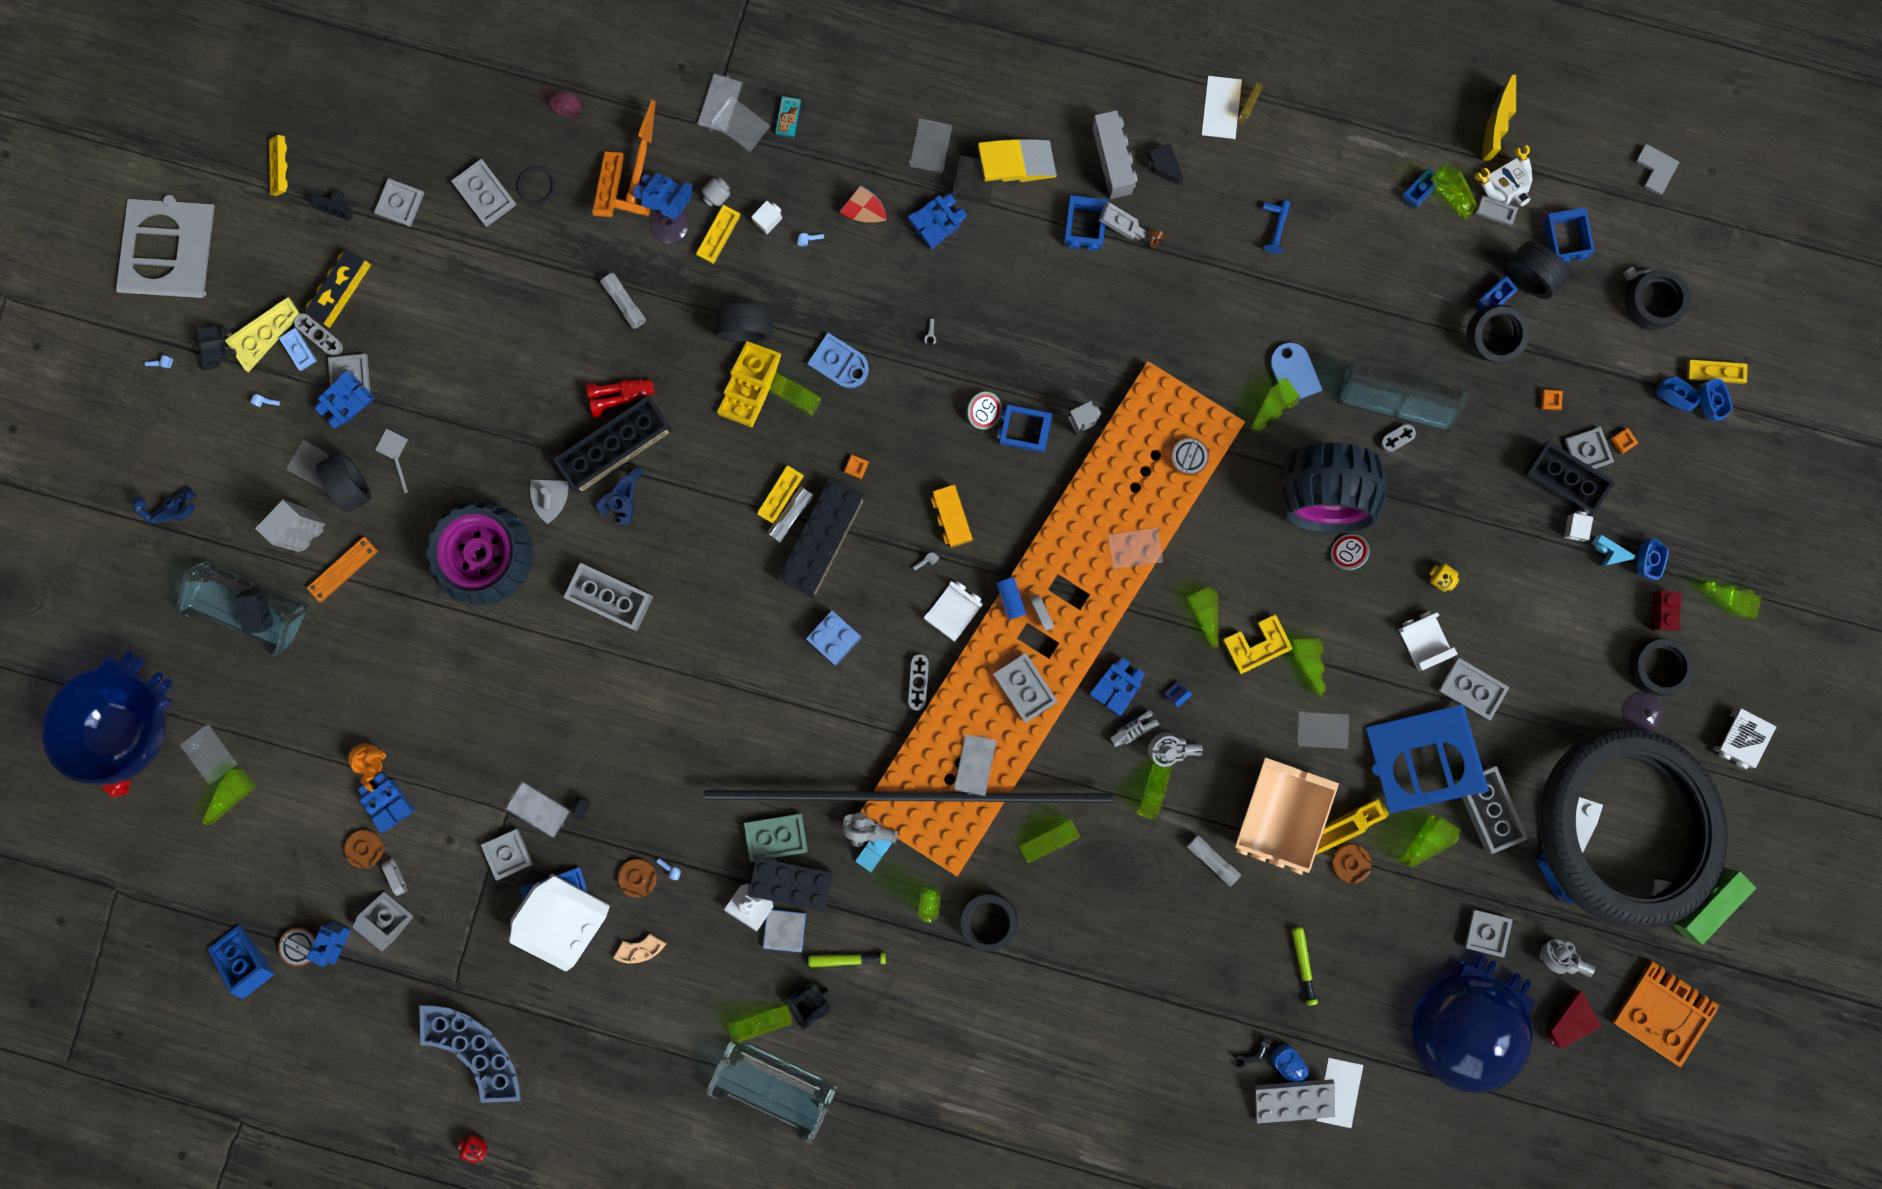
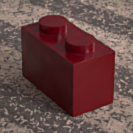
[1652,591,1681,632]

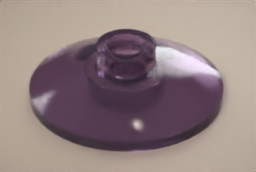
[651,210,689,244]
[1624,693,1663,730]

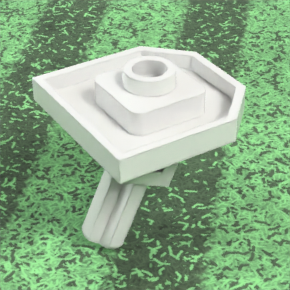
[724,884,773,932]

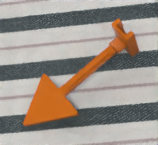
[614,100,656,216]

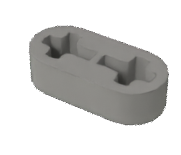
[1380,425,1416,452]
[1030,594,1054,631]
[382,858,407,896]

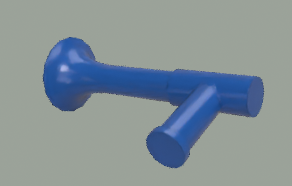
[1263,200,1290,254]

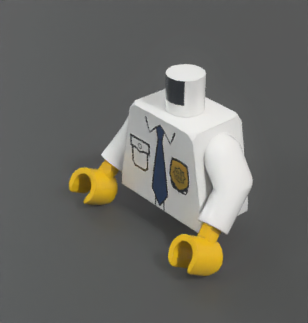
[1475,145,1532,206]

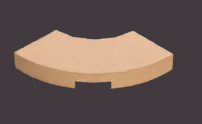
[613,933,666,963]

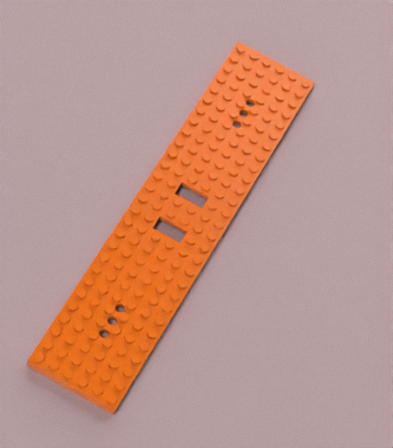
[860,361,1245,877]

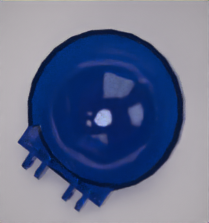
[42,651,173,786]
[1412,954,1536,1093]

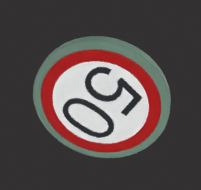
[967,391,1002,430]

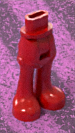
[586,378,655,418]

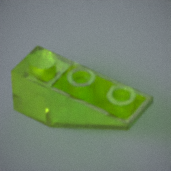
[1251,377,1300,432]
[1696,581,1761,620]
[1293,638,1326,697]
[1136,756,1173,820]
[1019,819,1081,864]

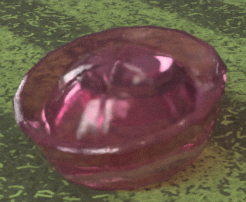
[550,91,581,119]

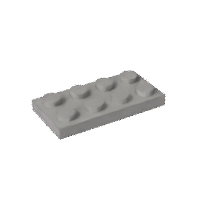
[1255,1079,1335,1124]

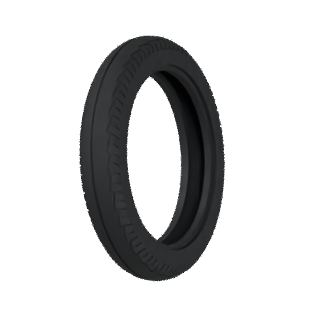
[1539,727,1728,929]

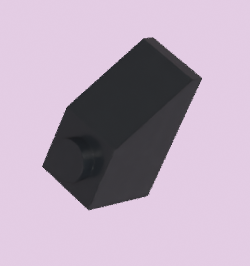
[1146,143,1183,185]

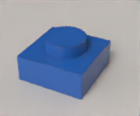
[1164,681,1192,707]

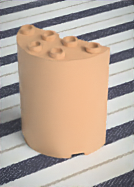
[1235,758,1339,875]

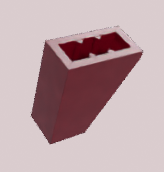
[1545,989,1602,1049]

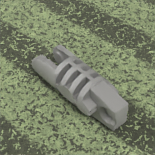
[1110,710,1159,747]

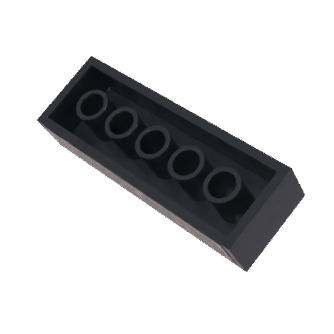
[553,396,673,494]
[778,478,865,599]

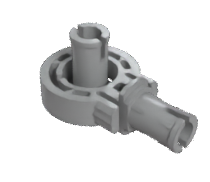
[1148,732,1203,767]
[842,813,898,847]
[1539,939,1595,977]

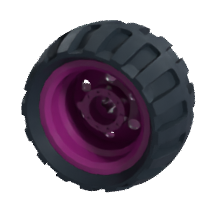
[1279,442,1387,534]
[425,501,534,606]

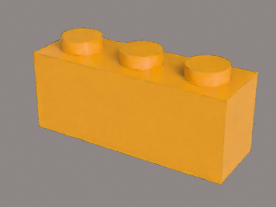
[931,485,973,548]

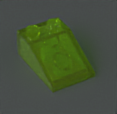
[1399,815,1461,868]

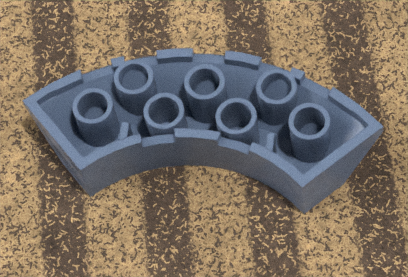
[420,1005,521,1103]

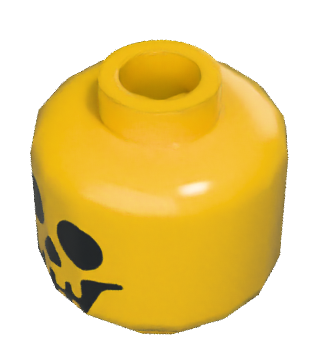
[1429,563,1459,592]

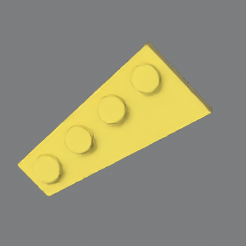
[225,298,301,372]

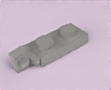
[1099,202,1147,240]

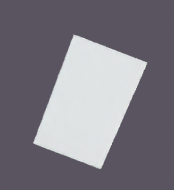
[1202,76,1242,139]
[1317,1058,1363,1128]

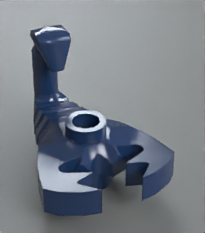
[596,466,643,525]
[133,487,197,524]

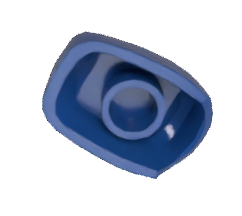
[1656,376,1701,412]
[1699,378,1733,422]
[1637,538,1669,580]
[1270,1044,1309,1083]

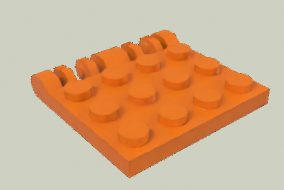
[1612,960,1719,1068]

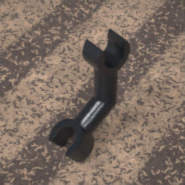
[1234,1034,1272,1069]

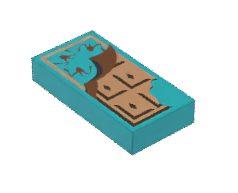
[775,96,801,138]

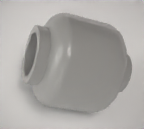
[702,177,730,206]

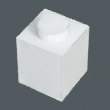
[751,201,782,234]
[1564,511,1593,542]

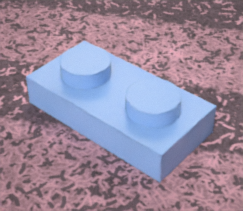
[279,328,317,371]

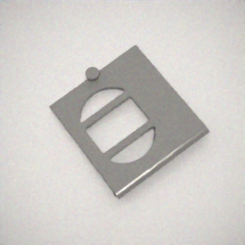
[116,195,215,298]

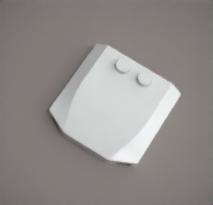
[508,874,609,971]

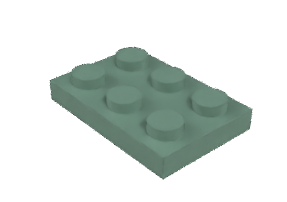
[744,814,808,862]

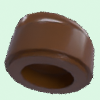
[1146,228,1166,248]

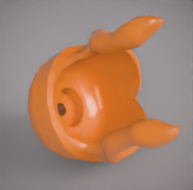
[348,743,386,792]

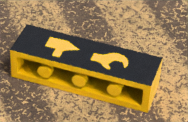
[305,249,371,328]

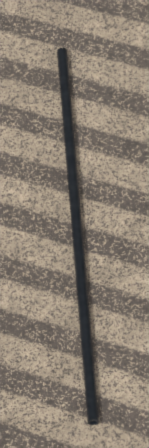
[703,790,1113,803]

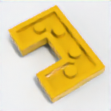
[1223,614,1293,674]

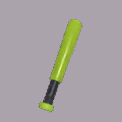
[1292,927,1318,1006]
[808,952,886,967]

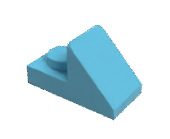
[1592,535,1635,566]
[856,839,892,872]

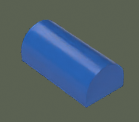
[1402,168,1443,209]
[1475,275,1518,310]
[996,577,1026,620]

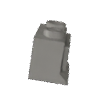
[1068,401,1101,436]

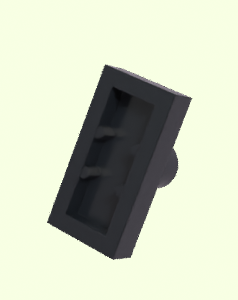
[310,189,353,221]

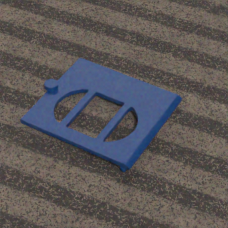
[1366,705,1489,814]

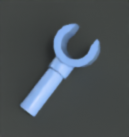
[797,233,824,246]
[145,355,173,368]
[250,394,280,407]
[657,858,681,880]

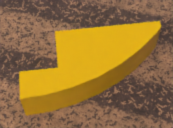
[1315,797,1389,855]

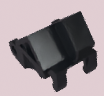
[194,326,237,370]
[783,981,831,1030]

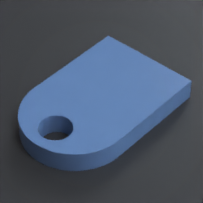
[808,333,869,388]
[1270,343,1322,405]

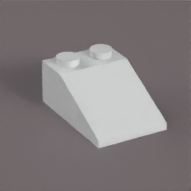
[1541,797,1603,853]

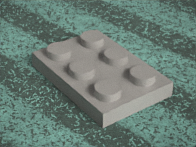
[452,159,517,227]
[993,653,1058,723]
[1439,658,1510,721]

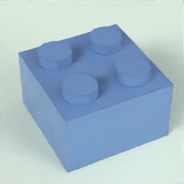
[806,611,862,665]

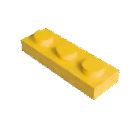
[269,135,288,196]
[696,205,741,264]
[1686,360,1747,384]
[757,465,804,524]

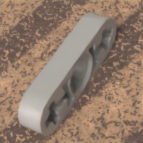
[294,314,343,356]
[908,654,929,710]

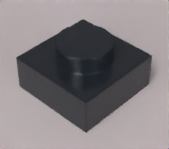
[572,798,591,820]

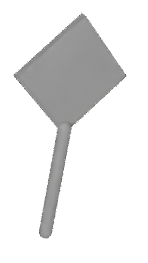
[375,429,408,493]

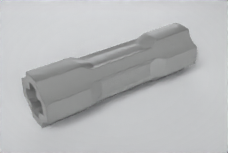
[600,273,646,329]
[767,486,814,542]
[1186,835,1241,887]

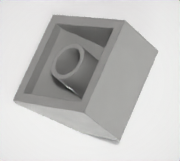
[353,892,413,951]

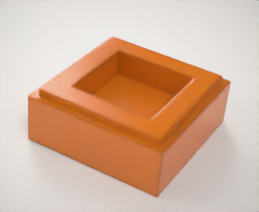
[1541,390,1563,411]
[1610,427,1638,454]
[844,455,869,480]

